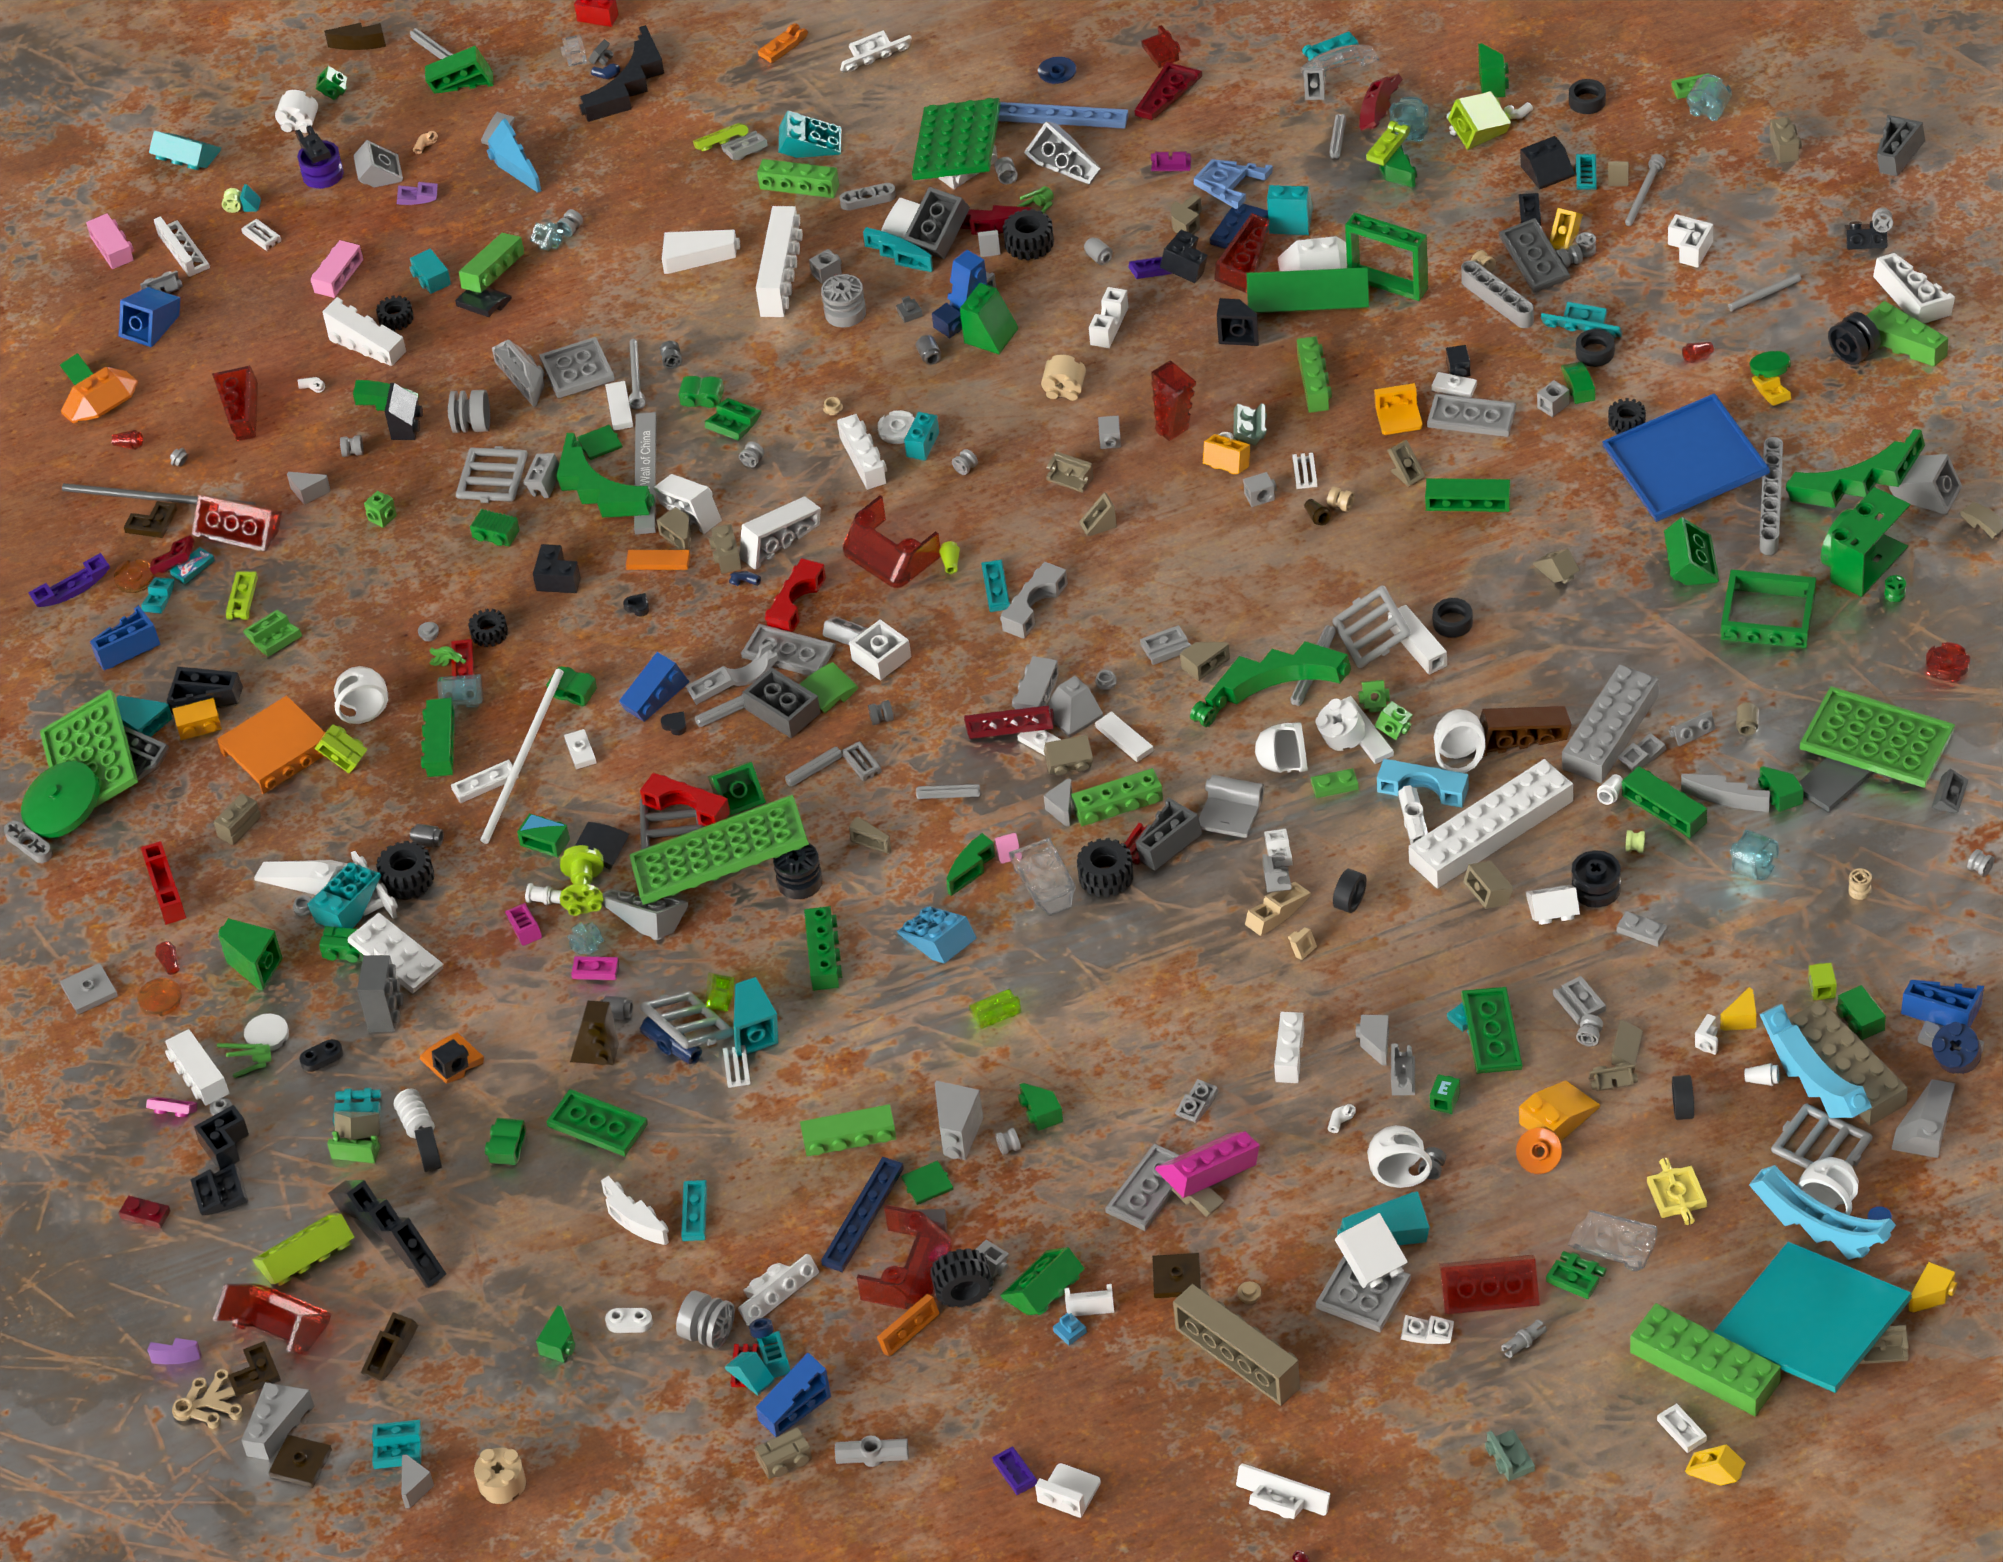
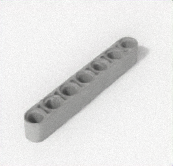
[1759,437,1783,555]

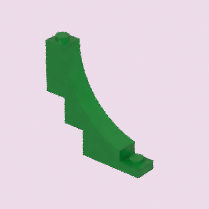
[1786,429,1925,508]
[557,433,654,518]
[1205,641,1351,714]

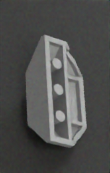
[492,339,545,407]

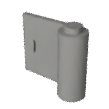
[1199,775,1265,838]

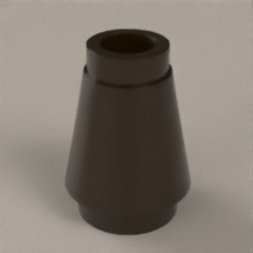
[1304,499,1331,526]

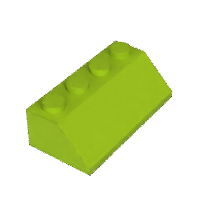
[252,1213,355,1286]

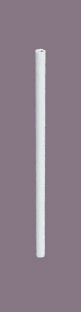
[481,669,564,844]

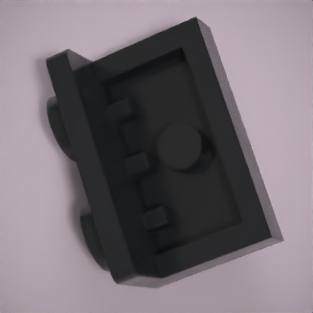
[1845,221,1888,250]

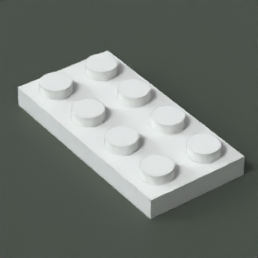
[348,913,444,994]

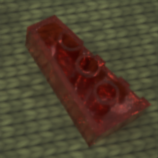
[1214,213,1269,293]
[1151,360,1196,441]
[212,365,258,441]

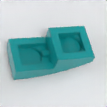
[141,577,175,614]

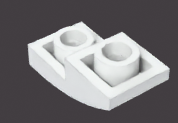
[1401,1315,1454,1344]

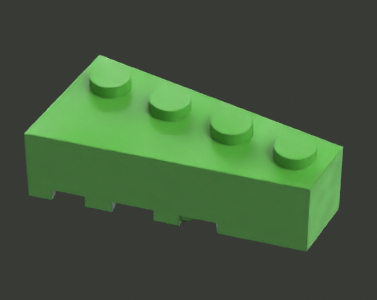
[1866,301,1948,367]

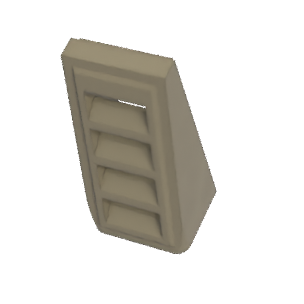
[849,816,891,854]

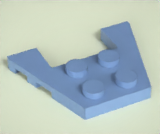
[1194,159,1273,209]

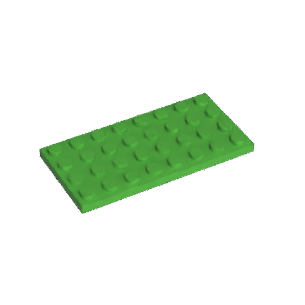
[629,795,809,905]

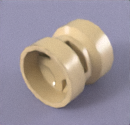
[1327,487,1355,512]
[1848,868,1872,900]

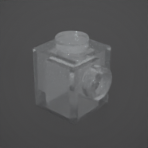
[560,35,587,67]

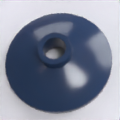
[1038,57,1076,84]

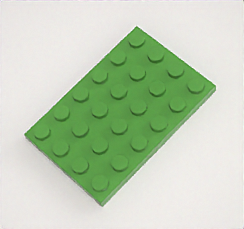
[1799,686,1955,788]
[40,689,138,808]

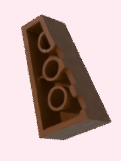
[1479,706,1572,757]

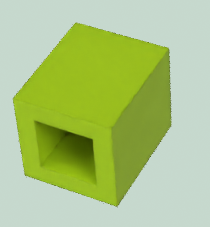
[1808,963,1837,1001]

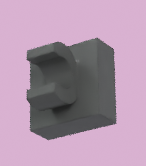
[588,39,614,66]
[896,296,923,323]

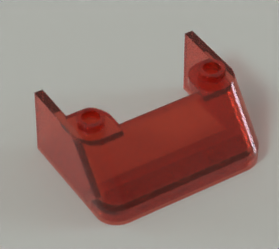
[843,495,941,588]
[857,1205,952,1310]
[213,1283,332,1354]

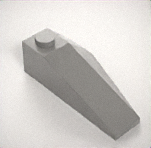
[1024,122,1101,185]
[602,890,688,940]
[1892,1079,1955,1158]

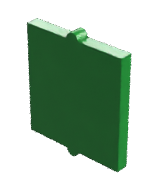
[577,425,623,460]
[901,1160,954,1205]

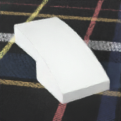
[1264,829,1293,867]

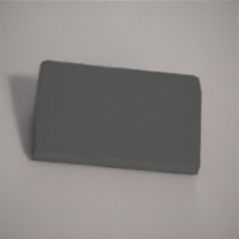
[1932,768,1968,813]

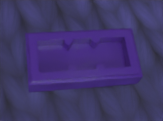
[1128,257,1172,279]
[992,1446,1037,1495]

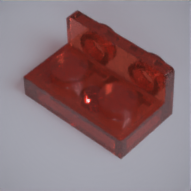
[1141,25,1181,68]

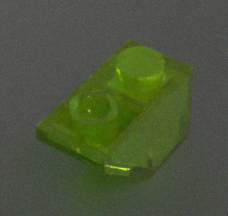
[705,972,734,1012]

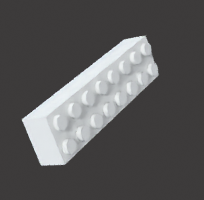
[1408,759,1573,889]

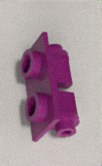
[1151,151,1192,171]

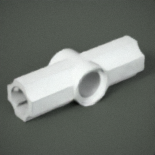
[1398,785,1428,844]

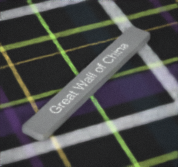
[634,412,657,534]

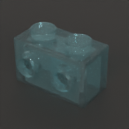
[437,674,484,708]

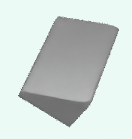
[823,617,868,646]

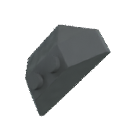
[124,726,169,780]

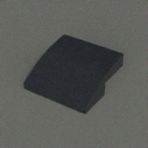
[455,287,512,317]
[575,822,629,870]
[190,1163,248,1215]

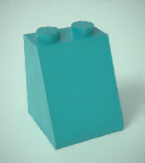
[1267,185,1313,235]
[734,977,779,1057]

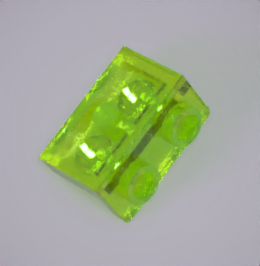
[969,989,1021,1029]

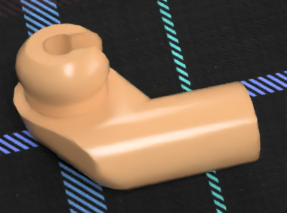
[413,131,438,154]

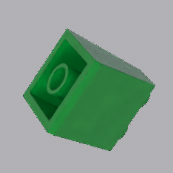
[960,283,1018,354]
[218,918,283,991]

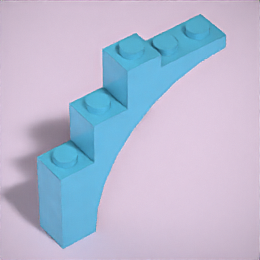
[1749,1165,1896,1260]

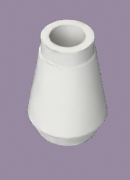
[1597,774,1623,805]
[1745,1063,1779,1086]

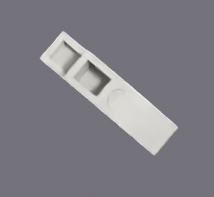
[601,1176,669,1245]

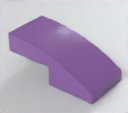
[397,182,438,205]
[147,1338,202,1364]

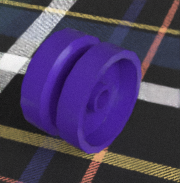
[297,140,344,189]

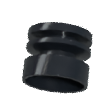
[773,843,823,900]

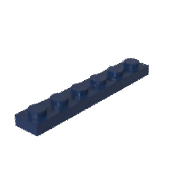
[821,1156,904,1272]

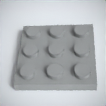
[539,337,615,398]
[1316,1256,1411,1332]

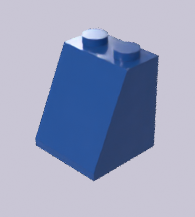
[119,287,180,347]

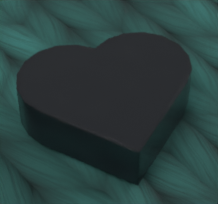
[623,593,649,617]
[661,711,687,735]

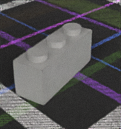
[1012,656,1059,709]

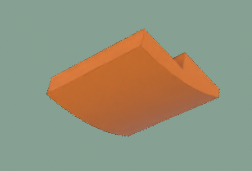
[419,1032,484,1084]

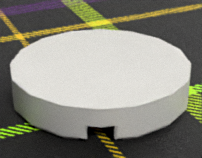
[878,410,915,444]
[244,1013,289,1052]

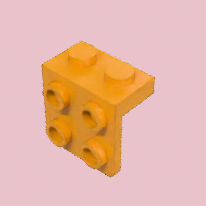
[1374,383,1422,435]

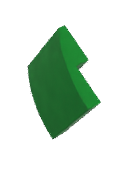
[705,398,762,441]

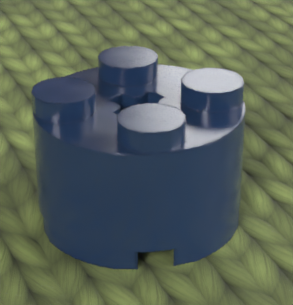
[1932,1022,1982,1074]

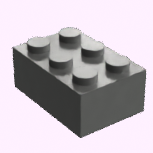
[903,187,970,259]
[742,667,821,738]
[357,955,404,1032]

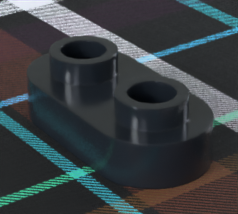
[299,1039,343,1072]

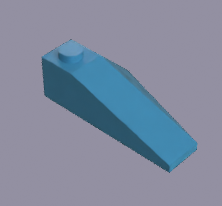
[487,118,541,193]

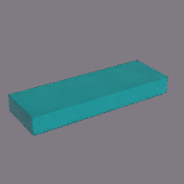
[981,560,1010,612]
[681,1180,707,1241]

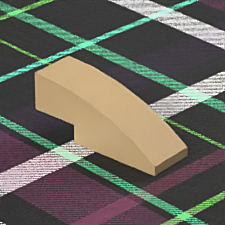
[1245,882,1311,936]

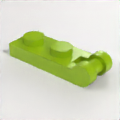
[1366,120,1410,166]
[693,123,748,151]
[226,572,258,620]

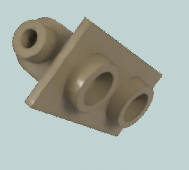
[1588,1062,1638,1091]

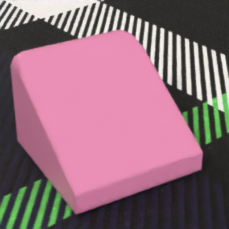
[995,833,1021,863]

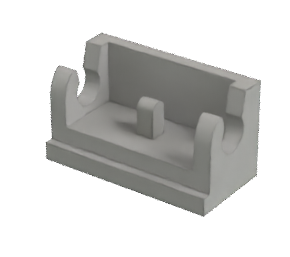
[523,453,559,498]
[1262,854,1292,892]
[1391,1044,1415,1095]

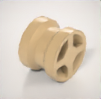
[1471,250,1496,272]

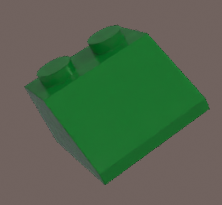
[1478,43,1509,98]
[708,762,766,817]

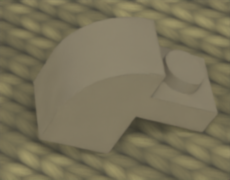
[1171,194,1202,235]

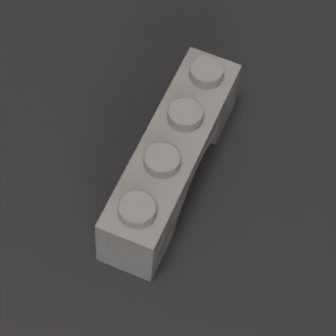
[1000,562,1068,639]

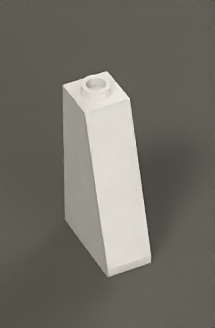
[662,230,740,274]

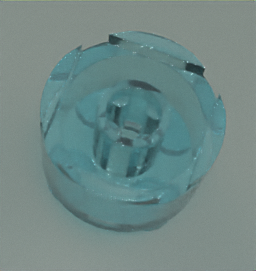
[1687,74,1732,121]
[1389,97,1429,141]
[1730,829,1779,881]

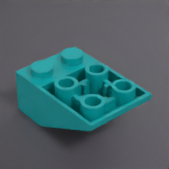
[778,111,841,158]
[307,862,381,929]

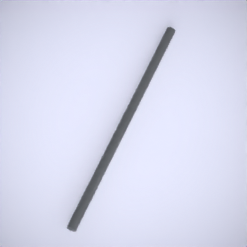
[62,483,256,510]

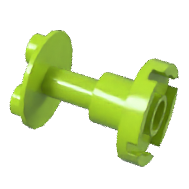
[559,845,604,916]

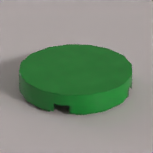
[1749,351,1791,378]

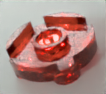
[1926,642,1970,682]

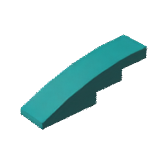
[863,227,933,272]

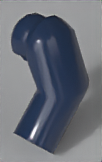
[591,63,620,79]
[729,571,761,586]

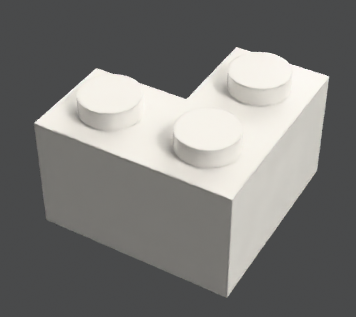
[1668,214,1713,267]

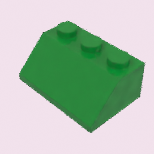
[1664,517,1720,586]
[1000,1247,1085,1315]

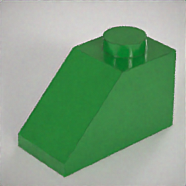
[536,1305,575,1363]

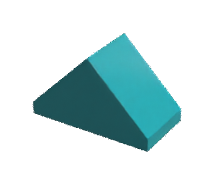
[725,1352,775,1396]

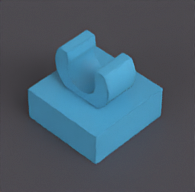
[1053,1313,1087,1346]

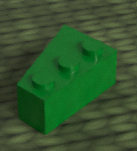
[425,45,494,94]

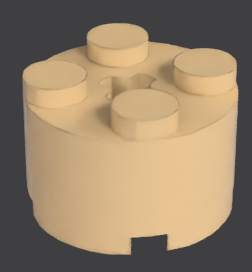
[1041,355,1086,401]
[474,1448,526,1504]

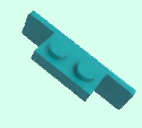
[1541,302,1622,338]

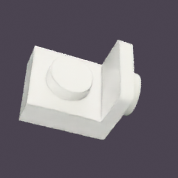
[1695,1014,1718,1055]

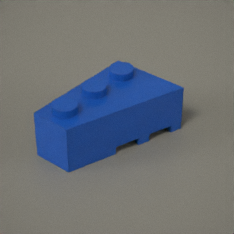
[947,250,987,312]
[90,605,160,670]
[619,652,689,722]
[1901,980,1984,1027]
[756,1353,831,1437]

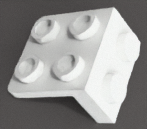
[1035,1463,1101,1518]

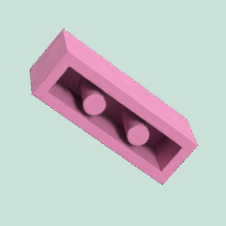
[86,214,134,269]
[311,240,363,298]

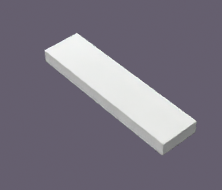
[1343,696,1394,764]

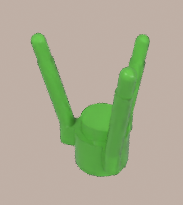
[1017,186,1054,214]
[216,1043,271,1078]

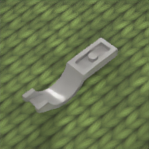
[686,641,779,705]

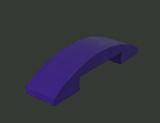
[28,553,110,607]

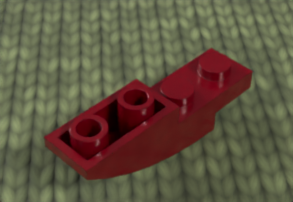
[1359,73,1403,131]
[960,205,1032,235]

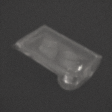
[1009,837,1076,915]
[1568,1210,1657,1271]

